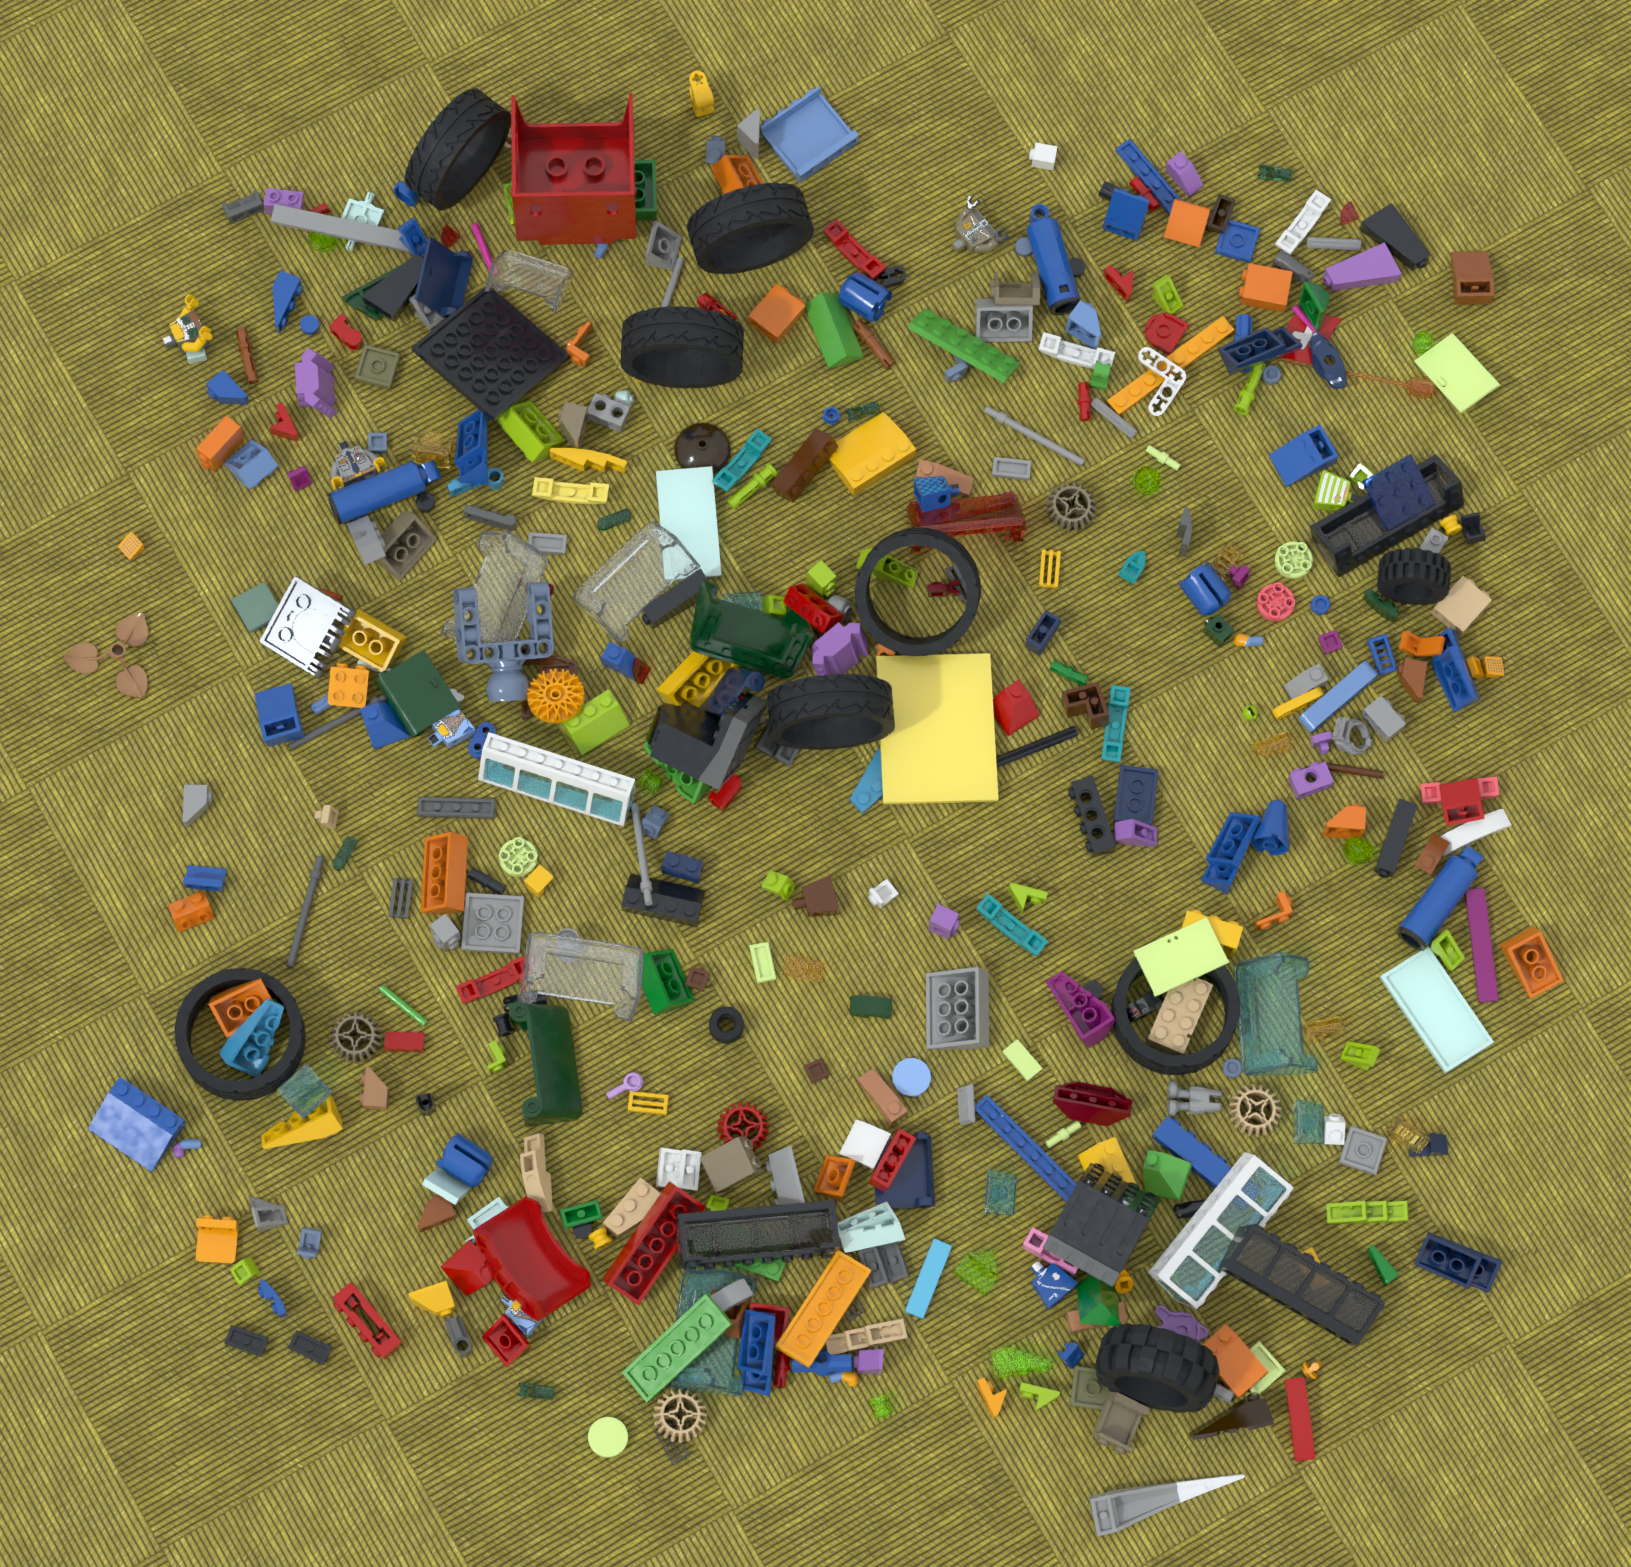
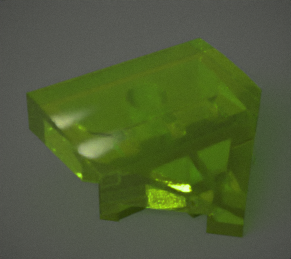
[953,1250,998,1296]

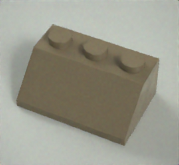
[375,510,437,581]

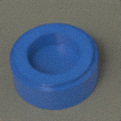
[300,315,319,335]
[1310,595,1330,615]

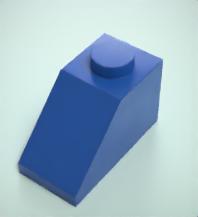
[206,370,249,405]
[601,642,644,681]

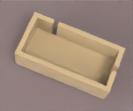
[1146,978,1213,1055]

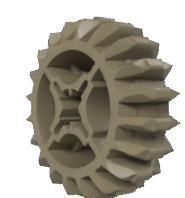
[1046,481,1097,532]
[329,1011,382,1063]

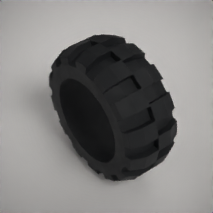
[1095,1323,1220,1413]

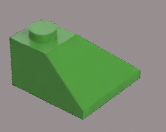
[1143,1150,1192,1201]

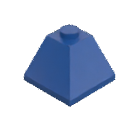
[360,702,410,750]

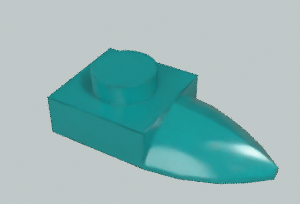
[1118,551,1146,585]

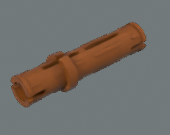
[852,319,895,369]
[235,328,259,385]

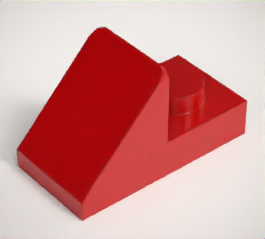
[1103,265,1134,302]
[270,402,299,442]

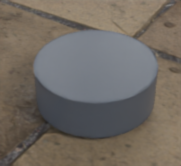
[1015,237,1032,257]
[1262,365,1281,385]
[1222,1058,1242,1079]

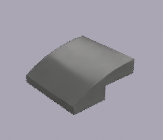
[1176,507,1192,557]
[754,720,799,767]
[858,1241,910,1289]

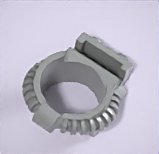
[1332,717,1373,755]

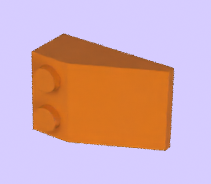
[1499,926,1564,999]
[208,978,273,1038]
[1202,1324,1268,1398]

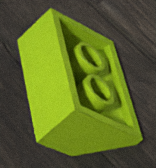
[497,400,565,463]
[561,689,630,756]

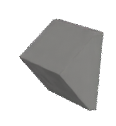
[737,109,760,159]
[646,221,682,270]

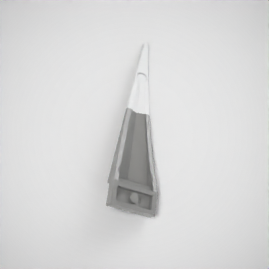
[1089,1474,1245,1536]

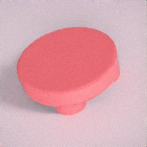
[1256,582,1295,621]

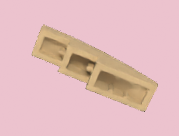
[824,1319,908,1354]

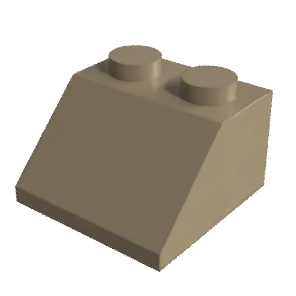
[558,402,588,449]

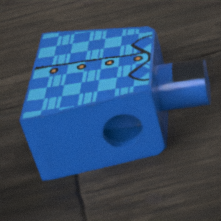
[913,476,960,512]

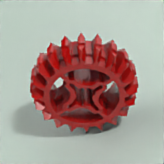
[717,1101,770,1152]

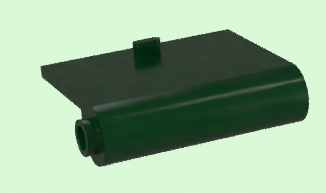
[375,649,461,739]

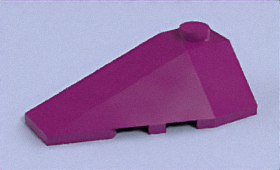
[1046,971,1116,1048]

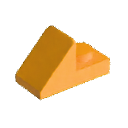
[976,1377,1007,1419]

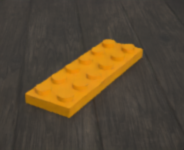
[775,1250,872,1368]

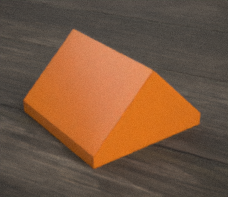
[813,1155,856,1202]

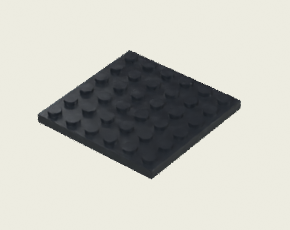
[411,285,570,422]

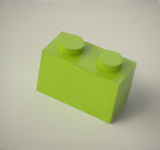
[807,560,837,599]

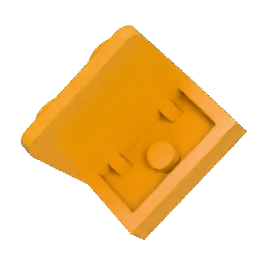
[328,663,371,708]
[196,1216,239,1264]

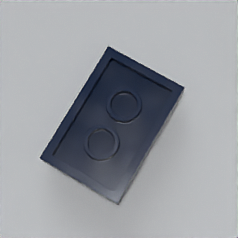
[1113,765,1159,825]

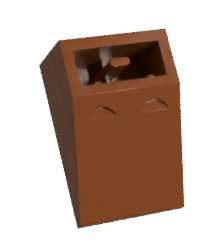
[1451,251,1495,305]

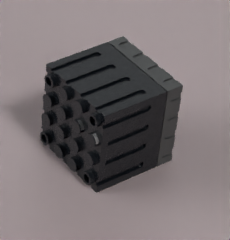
[1043,1163,1160,1287]

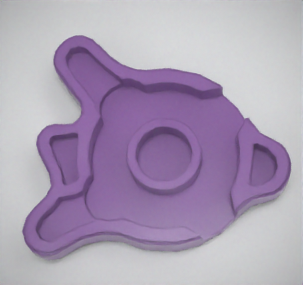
[1155,1305,1208,1343]

